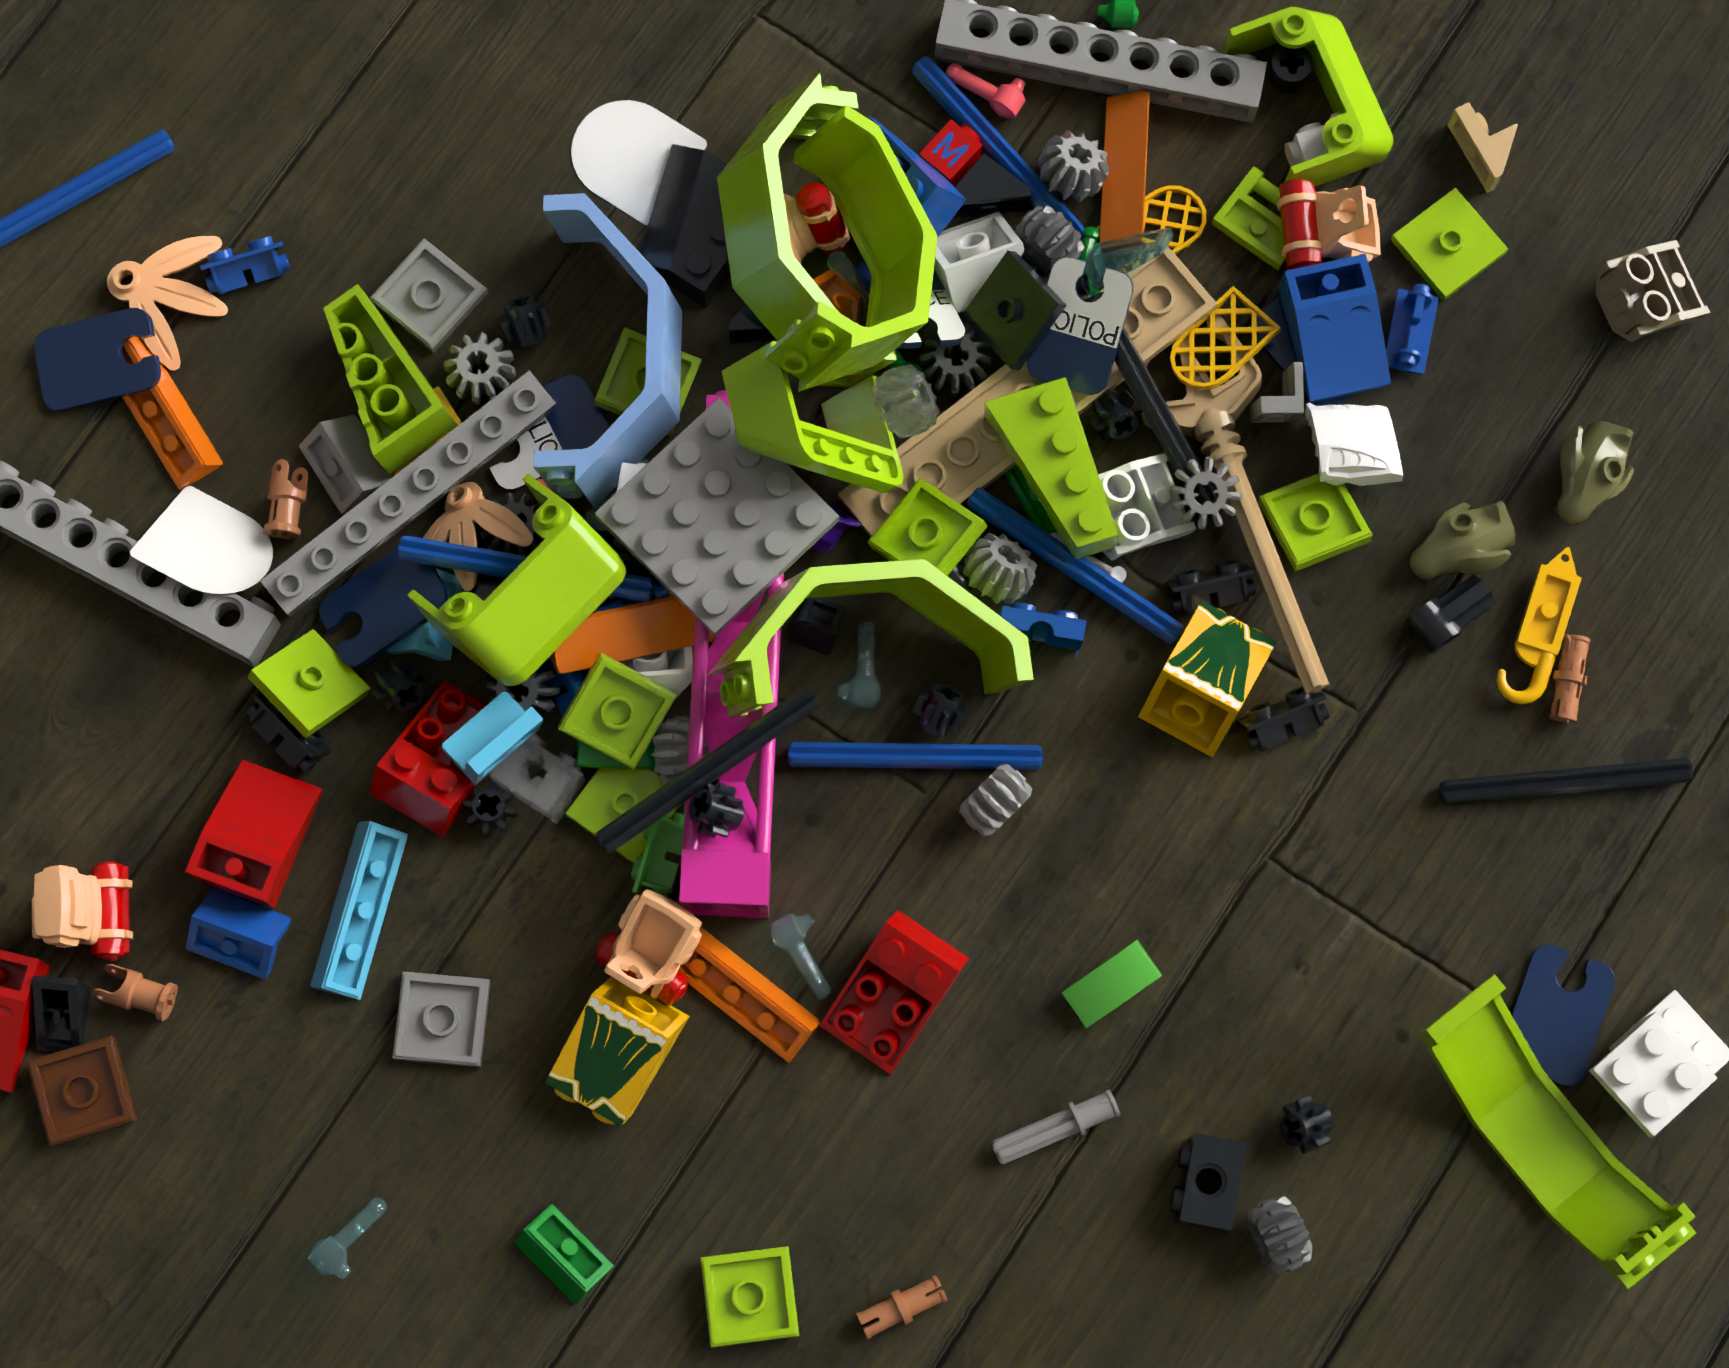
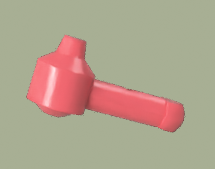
[945,63,1026,120]

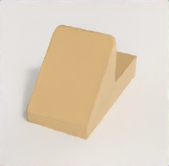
[1447,102,1518,193]

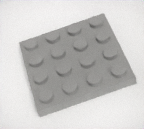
[595,398,839,637]

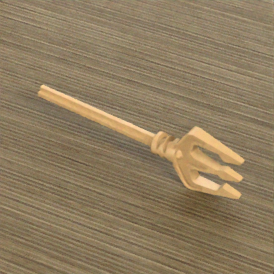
[1141,315,1330,694]

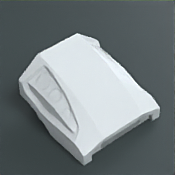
[1305,403,1403,486]
[1099,453,1196,561]

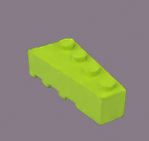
[323,284,458,474]
[984,377,1118,560]

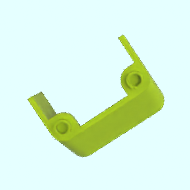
[1222,7,1393,187]
[721,341,903,493]
[407,474,626,686]

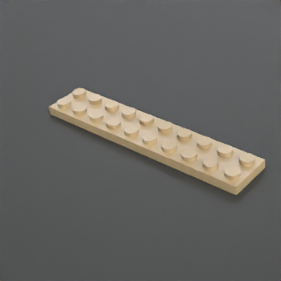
[838,242,1217,538]

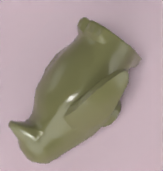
[1553,421,1634,525]
[1410,500,1515,583]

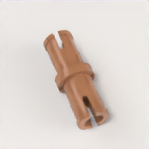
[1549,634,1591,723]
[856,1274,948,1339]

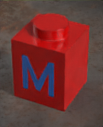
[919,119,982,187]

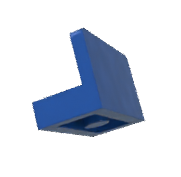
[185,889,291,980]

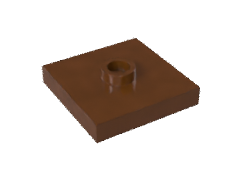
[27,1036,138,1146]

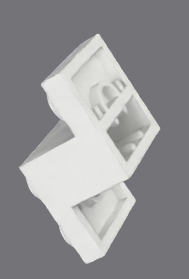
[1589,990,1729,1138]

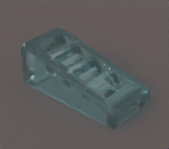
[1085,228,1174,289]

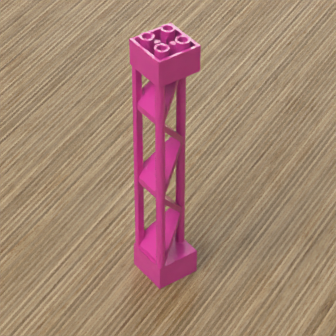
[679,390,791,918]

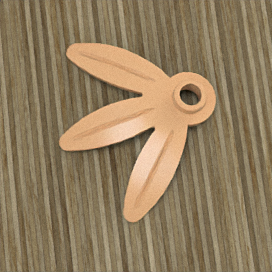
[107,236,228,371]
[423,482,533,591]

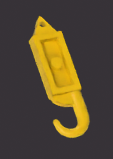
[1496,547,1582,705]

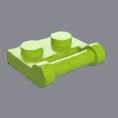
[1212,166,1286,271]

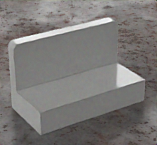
[1250,362,1304,423]
[299,415,394,514]

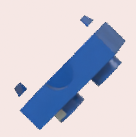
[1000,602,1087,661]

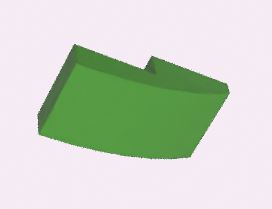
[1062,940,1162,1028]

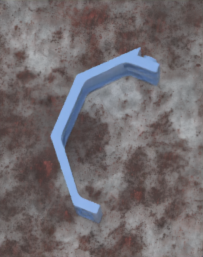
[533,193,682,508]

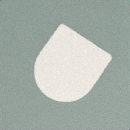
[571,100,707,225]
[130,486,273,594]

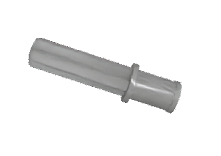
[992,1089,1121,1164]

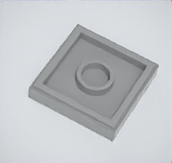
[369,238,488,354]
[392,972,491,1067]

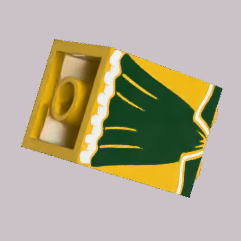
[1138,601,1277,758]
[545,976,690,1127]

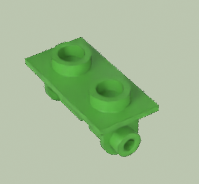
[631,811,684,897]

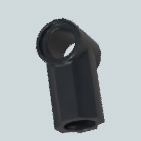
[1406,574,1496,654]

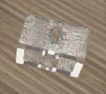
[485,734,586,824]

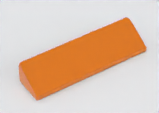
[1099,91,1150,253]
[122,337,223,490]
[550,596,718,674]
[678,927,821,1063]

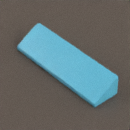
[310,821,408,1000]

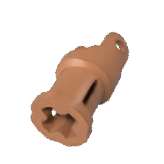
[263,459,308,539]
[92,964,178,1021]

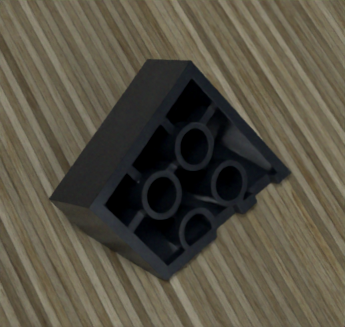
[640,144,730,309]

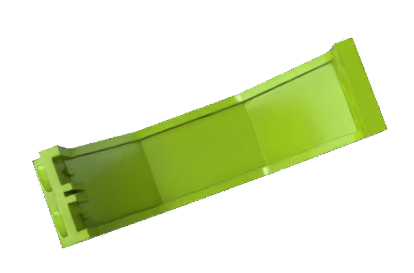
[717,73,897,388]
[765,105,937,392]
[707,559,1034,717]
[1419,974,1696,1290]

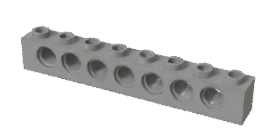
[934,0,1267,123]
[260,370,556,617]
[0,460,281,668]

